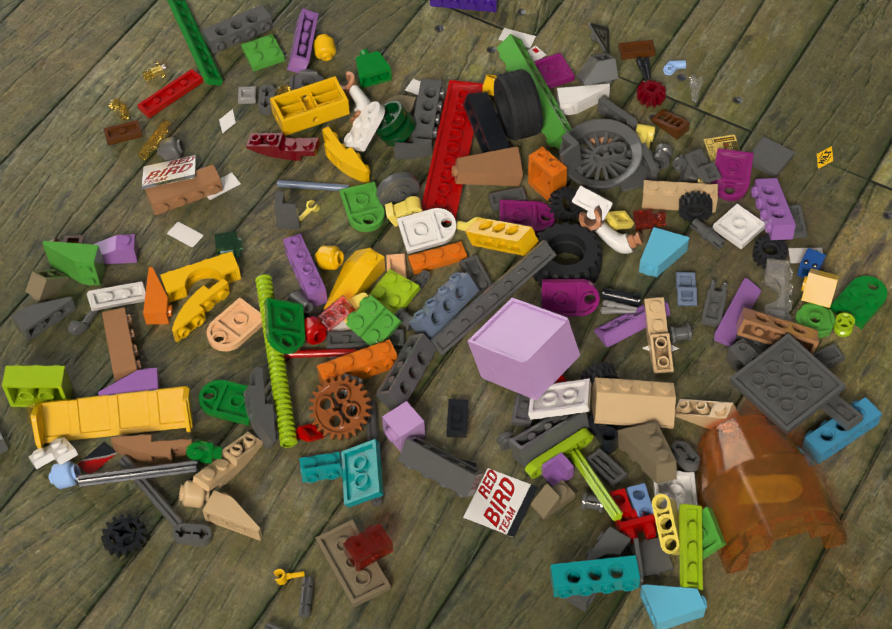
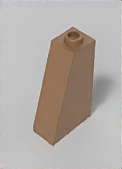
[452,147,523,186]

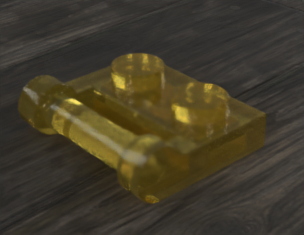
[137,119,170,160]

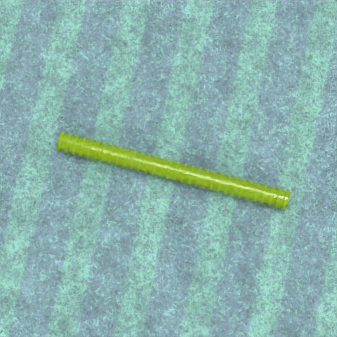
[255,274,298,448]

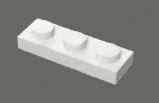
[87,281,146,311]

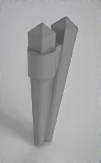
[599,300,637,314]

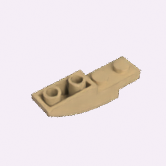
[644,297,674,374]
[193,432,263,492]

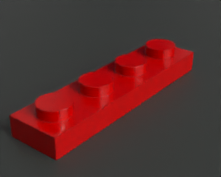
[137,69,203,118]

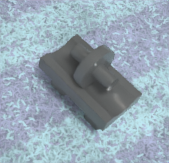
[672,149,699,183]

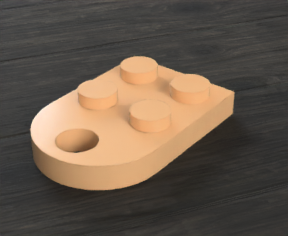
[207,297,262,351]

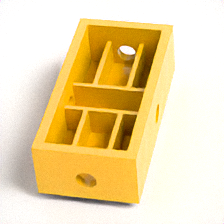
[270,76,350,136]

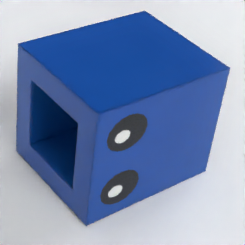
[797,248,826,278]

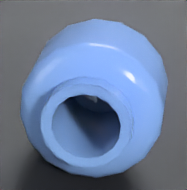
[49,460,81,489]

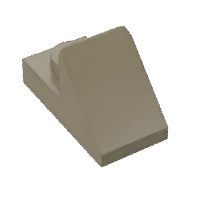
[531,480,576,520]

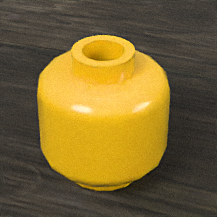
[313,34,337,61]
[315,245,344,270]

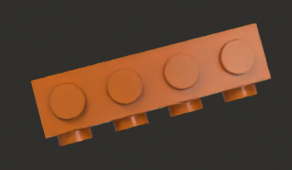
[317,339,397,387]

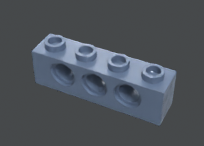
[409,272,479,339]

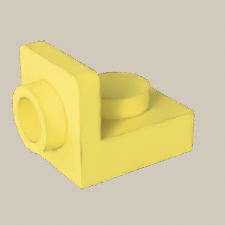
[603,210,634,231]

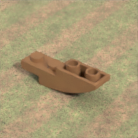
[111,434,192,465]

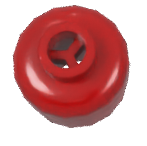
[304,316,327,345]

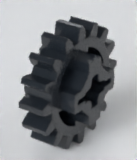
[101,514,148,558]

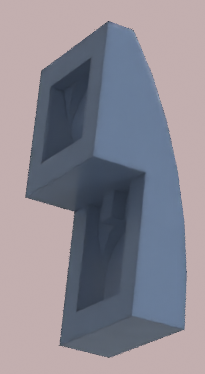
[676,272,697,306]

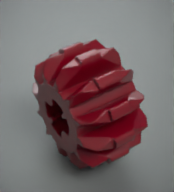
[636,79,666,109]

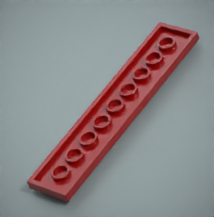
[421,80,483,223]

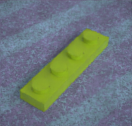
[679,503,703,591]

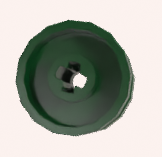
[375,100,416,147]

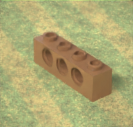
[737,307,819,355]

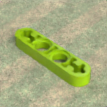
[525,428,594,479]

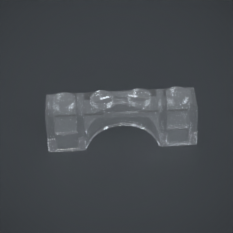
[764,259,793,322]

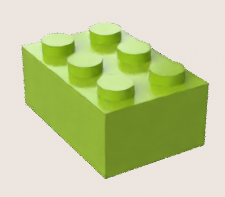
[2,365,73,407]

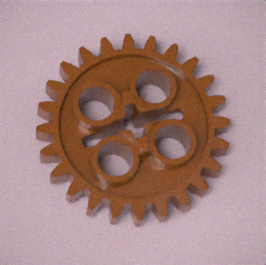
[308,375,373,441]

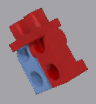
[609,483,657,544]

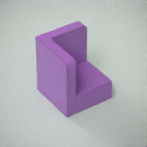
[541,452,574,487]

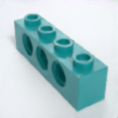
[550,555,640,598]

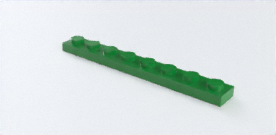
[167,0,223,86]

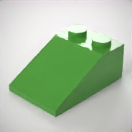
[43,241,106,286]

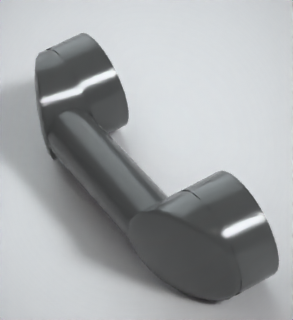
[68,310,99,336]

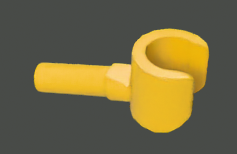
[274,569,305,585]

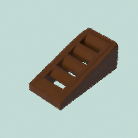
[651,109,690,140]

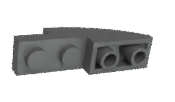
[243,367,278,449]

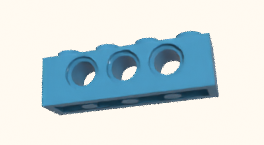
[802,397,882,464]

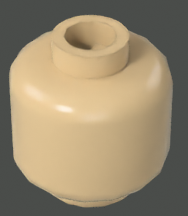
[179,480,210,508]

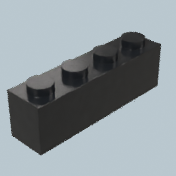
[463,92,510,153]

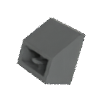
[576,53,618,86]

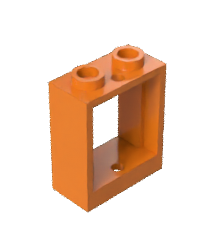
[528,146,567,203]

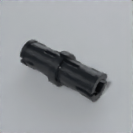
[601,287,641,307]

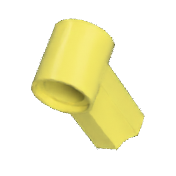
[636,123,656,149]

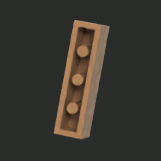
[145,165,223,215]
[102,307,142,382]

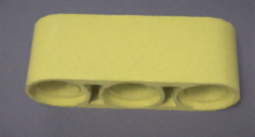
[652,494,679,555]

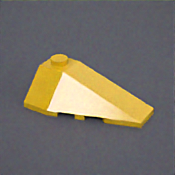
[324,248,385,320]

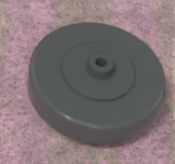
[376,172,420,207]

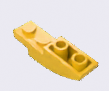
[322,127,371,183]
[172,279,230,342]

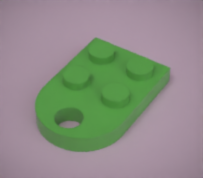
[339,182,385,232]

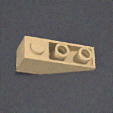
[675,399,741,434]

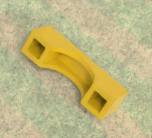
[160,251,241,303]

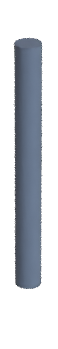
[277,180,350,191]

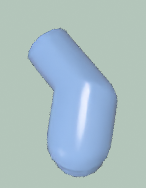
[663,60,686,75]

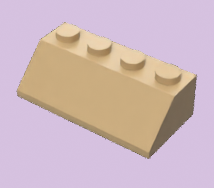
[591,377,676,429]

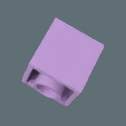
[382,401,425,452]

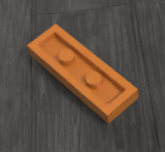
[408,241,467,275]

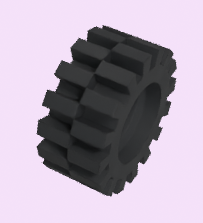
[548,187,583,222]
[679,191,712,223]
[752,234,788,270]
[580,362,619,391]

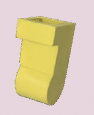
[385,196,423,227]

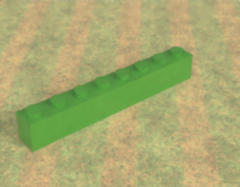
[497,34,572,149]

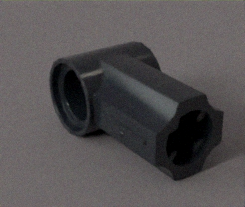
[588,414,618,453]

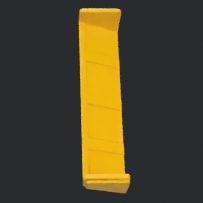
[31,386,193,449]

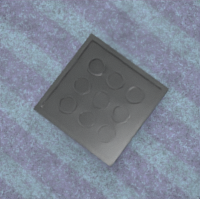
[729,333,846,435]

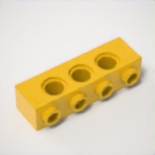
[465,218,539,256]

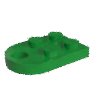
[830,276,888,329]
[264,298,305,354]
[199,380,250,426]

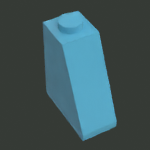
[639,227,690,277]
[640,584,707,629]

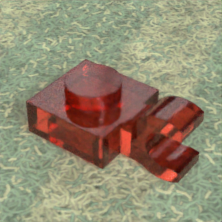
[633,209,666,230]

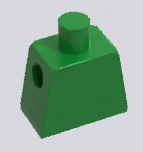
[356,49,392,89]

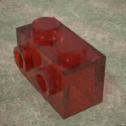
[343,523,393,572]

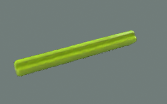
[570,449,623,521]

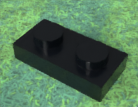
[446,399,469,438]

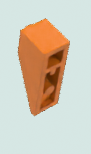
[143,267,173,324]

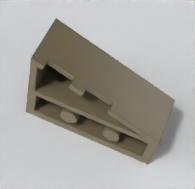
[618,421,677,483]

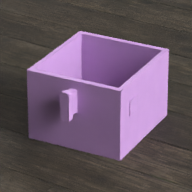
[468,298,580,401]

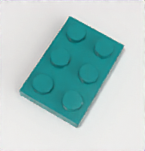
[341,439,384,508]

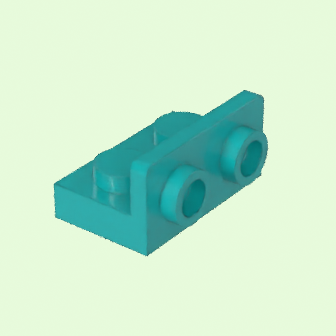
[299,452,342,483]

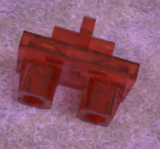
[317,295,356,331]

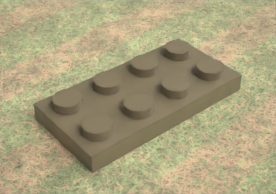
[315,520,391,608]

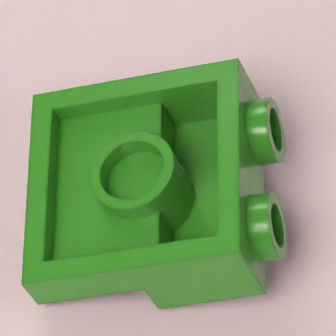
[346,295,402,346]

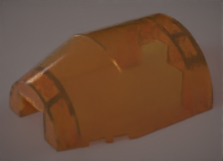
[697,414,847,574]

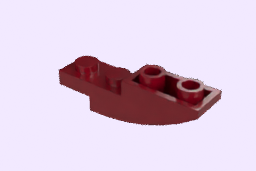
[246,133,320,161]

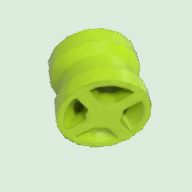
[833,313,855,337]

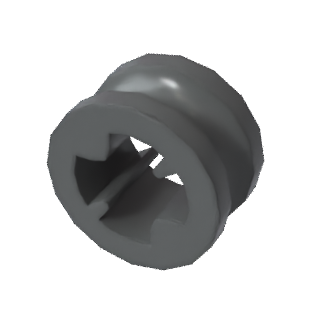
[496,431,514,451]

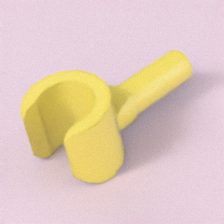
[299,200,320,222]

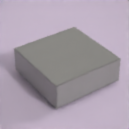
[238,86,257,104]

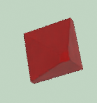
[296,423,325,442]

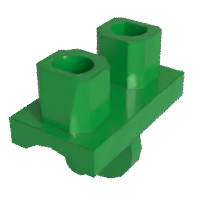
[186,440,222,463]

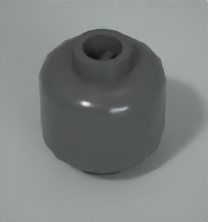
[157,136,185,161]

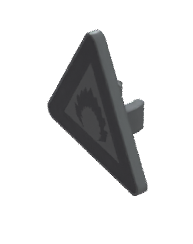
[588,23,610,54]

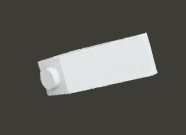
[557,84,610,115]

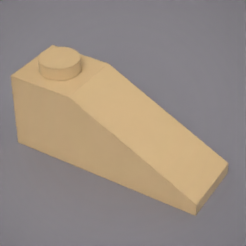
[202,491,262,541]

